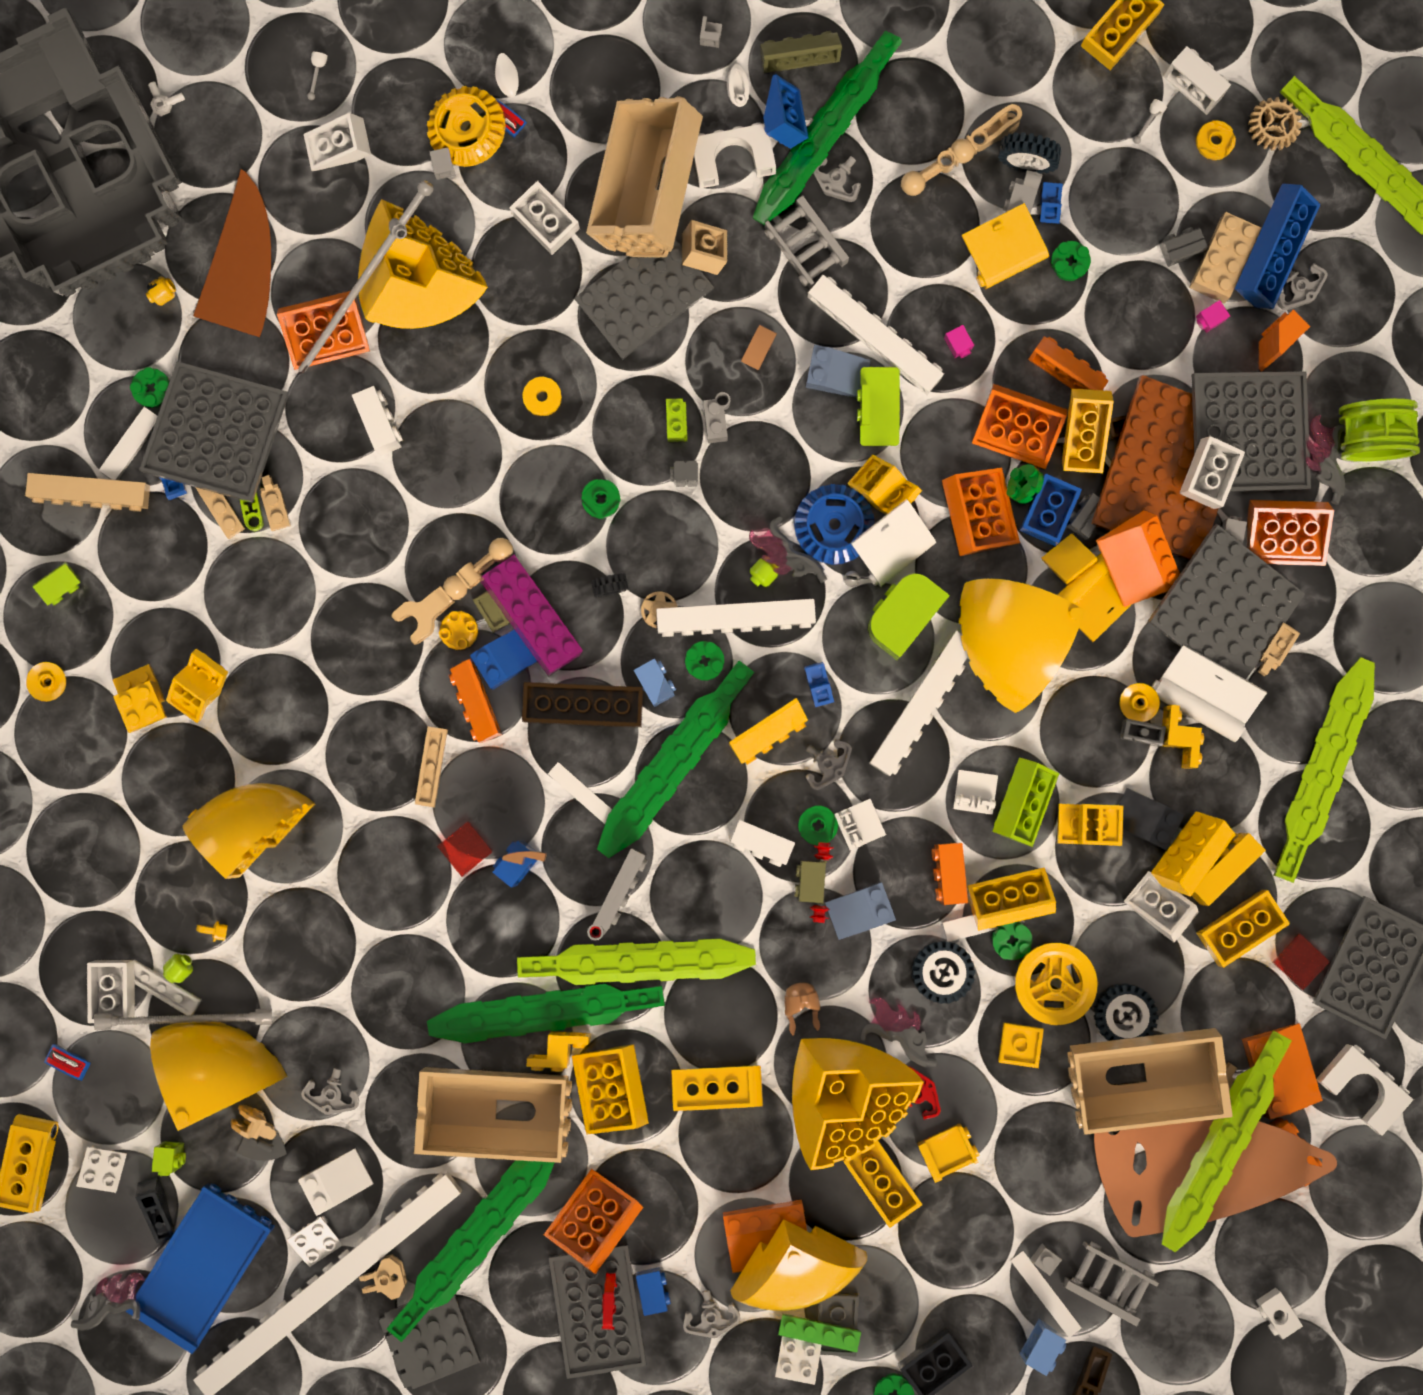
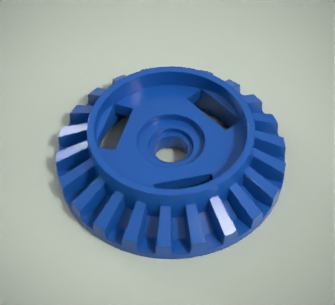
[794,484,874,565]

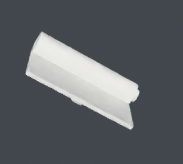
[1152,645,1267,742]

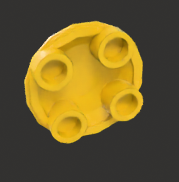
[439,611,478,650]

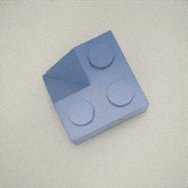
[634,659,676,707]
[1020,1319,1066,1376]

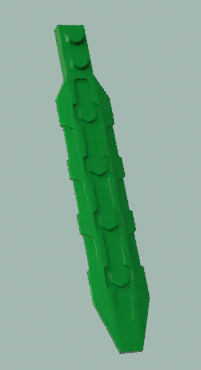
[753,31,902,225]
[597,661,755,858]
[427,984,665,1043]
[386,1160,555,1342]

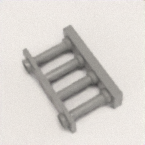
[764,196,849,290]
[1062,1241,1159,1326]

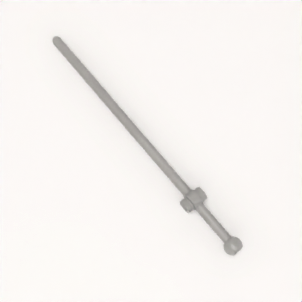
[298,180,433,373]

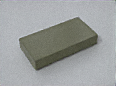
[473,591,510,633]

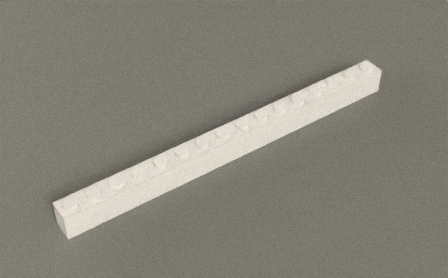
[193,1172,463,1395]

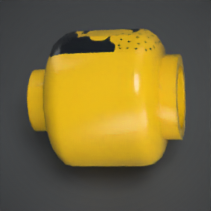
[146,276,177,306]

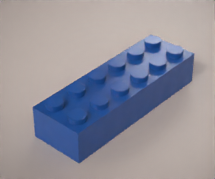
[1235,184,1321,309]

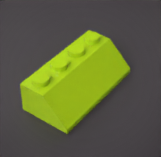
[992,757,1059,847]

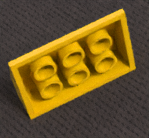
[729,698,808,765]
[572,1044,649,1135]

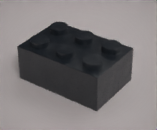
[898,1328,972,1395]

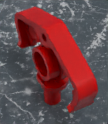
[908,1066,941,1120]
[602,1273,617,1330]

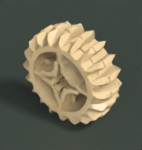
[1248,97,1302,151]

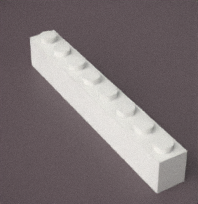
[807,275,944,395]
[656,599,816,637]
[869,631,969,776]

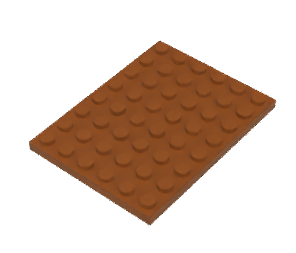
[1091,375,1218,560]

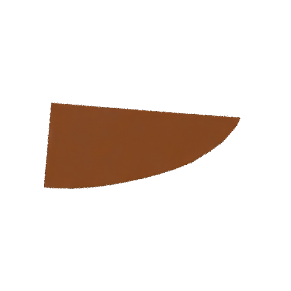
[193,169,271,337]

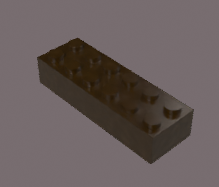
[522,682,644,728]

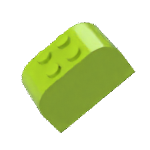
[868,574,950,660]

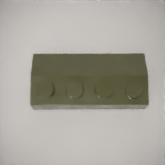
[760,31,842,73]

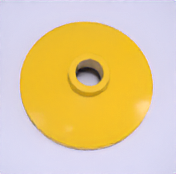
[26,662,66,702]
[1120,683,1160,722]

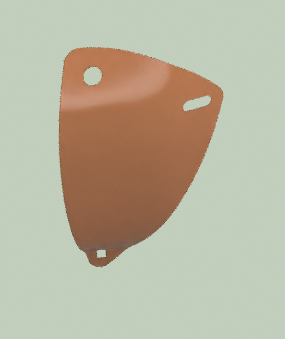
[1094,1119,1337,1237]

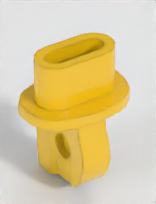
[196,921,228,942]

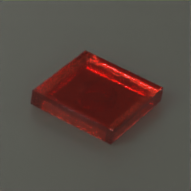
[437,821,493,877]
[1272,934,1330,990]

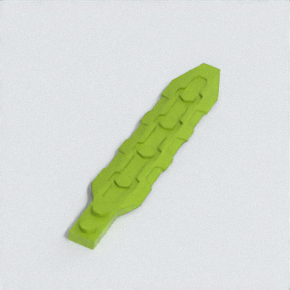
[1280,76,1423,235]
[1273,657,1375,883]
[517,939,756,985]
[1162,1030,1292,1252]

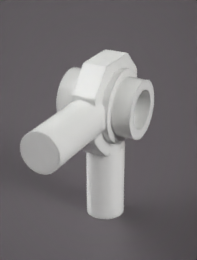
[148,82,185,116]

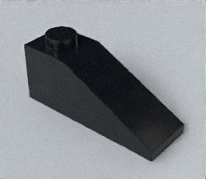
[135,1177,175,1244]

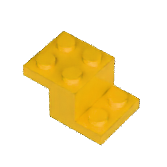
[847,454,922,515]
[166,649,228,723]
[112,664,167,733]
[1162,705,1204,769]
[1057,804,1123,846]
[526,1031,591,1072]

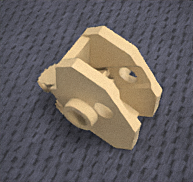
[230,1104,277,1140]
[359,1254,408,1300]

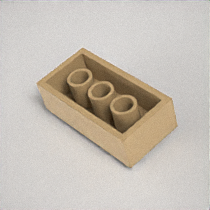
[1189,212,1261,304]

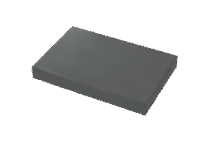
[817,1293,859,1357]

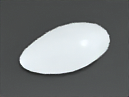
[495,53,519,98]
[727,64,749,107]

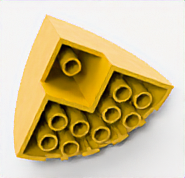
[358,199,488,328]
[959,579,1085,713]
[183,783,315,879]
[150,1021,288,1131]
[792,1038,924,1170]
[730,1219,867,1311]

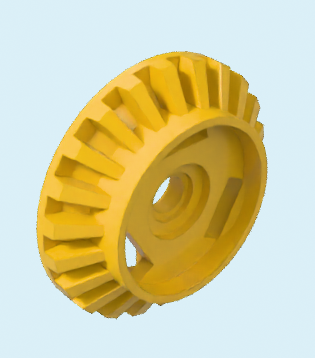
[427,86,506,167]
[1015,943,1098,1025]

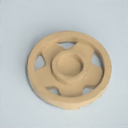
[641,592,677,628]

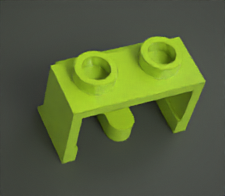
[666,398,687,442]

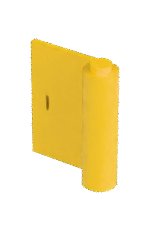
[961,203,1049,289]
[1057,553,1132,642]

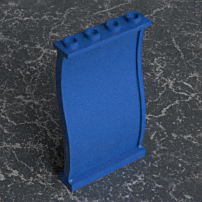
[126,1183,275,1354]

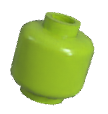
[749,558,779,587]
[163,954,193,983]

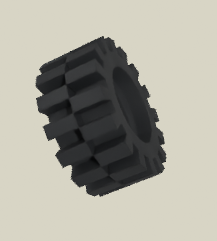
[591,573,629,597]

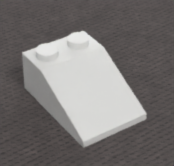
[304,113,371,171]
[1124,871,1199,942]
[298,1148,374,1216]

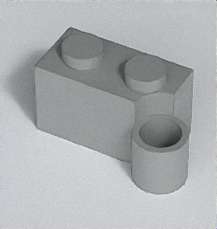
[1003,170,1042,214]
[703,392,730,443]

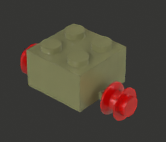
[794,842,834,923]

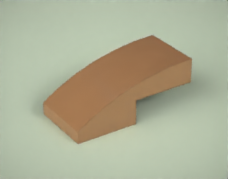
[741,325,777,370]
[502,851,547,865]

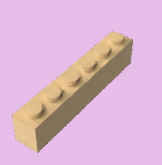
[25,473,150,512]

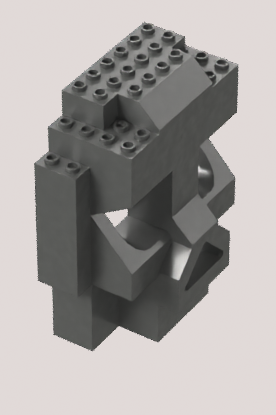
[0,7,182,297]

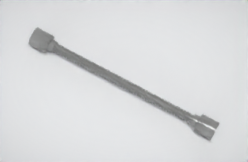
[94,1009,272,1030]

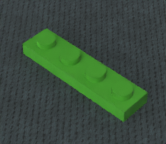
[778,1313,861,1353]

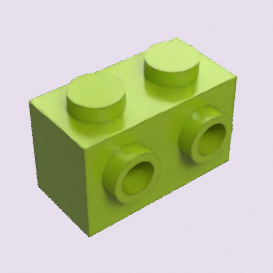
[33,562,81,606]
[152,1141,186,1176]

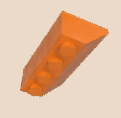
[1259,310,1310,372]
[1028,336,1109,390]
[449,659,502,743]

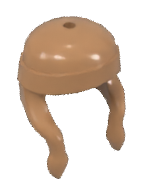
[785,983,820,1035]

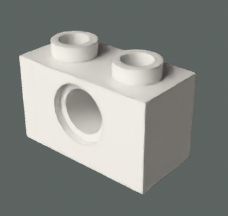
[1256,1288,1303,1339]

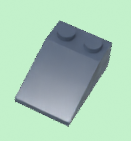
[806,345,871,398]
[825,882,896,940]

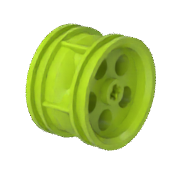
[1339,399,1420,462]

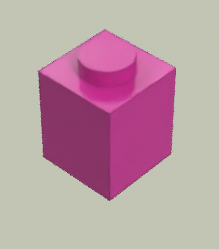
[1196,300,1230,333]
[944,325,974,358]

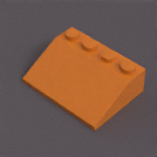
[277,291,370,370]
[972,383,1067,469]
[942,468,1020,556]
[1247,500,1334,566]
[1096,510,1180,607]
[1242,1023,1323,1119]
[543,1169,643,1274]
[723,1200,807,1273]

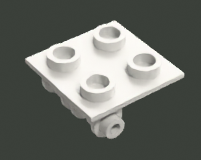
[953,770,998,815]
[834,799,886,850]
[76,1145,127,1193]
[287,1216,343,1267]
[775,1336,821,1385]

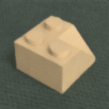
[682,220,727,275]

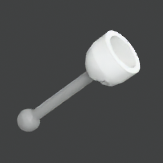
[307,52,328,100]
[1133,99,1167,144]

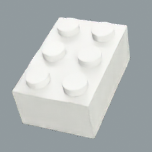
[1163,47,1231,115]
[509,181,580,255]
[352,386,403,456]
[1179,436,1245,509]
[730,820,795,867]
[87,960,135,1023]

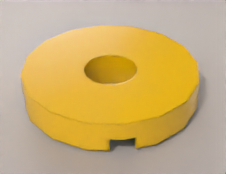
[1196,120,1236,160]
[522,377,562,416]

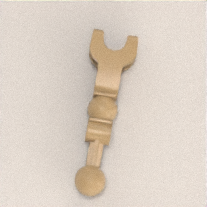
[901,104,1022,196]
[392,538,513,645]

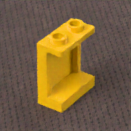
[917,1123,980,1183]

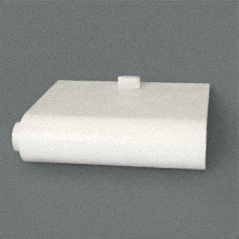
[851,499,936,587]

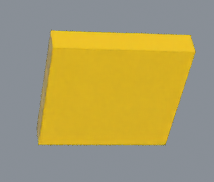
[1041,533,1098,585]
[998,1022,1044,1068]

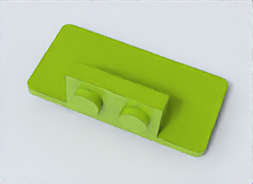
[857,367,900,446]

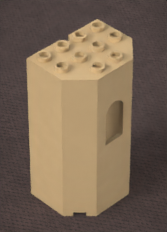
[586,96,703,257]
[1067,1028,1232,1135]
[414,1067,572,1163]

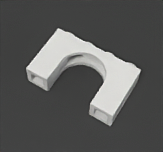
[693,123,776,188]
[1316,1044,1413,1136]

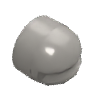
[844,571,860,587]

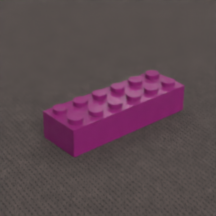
[480,555,583,677]

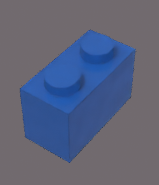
[636,1267,671,1316]

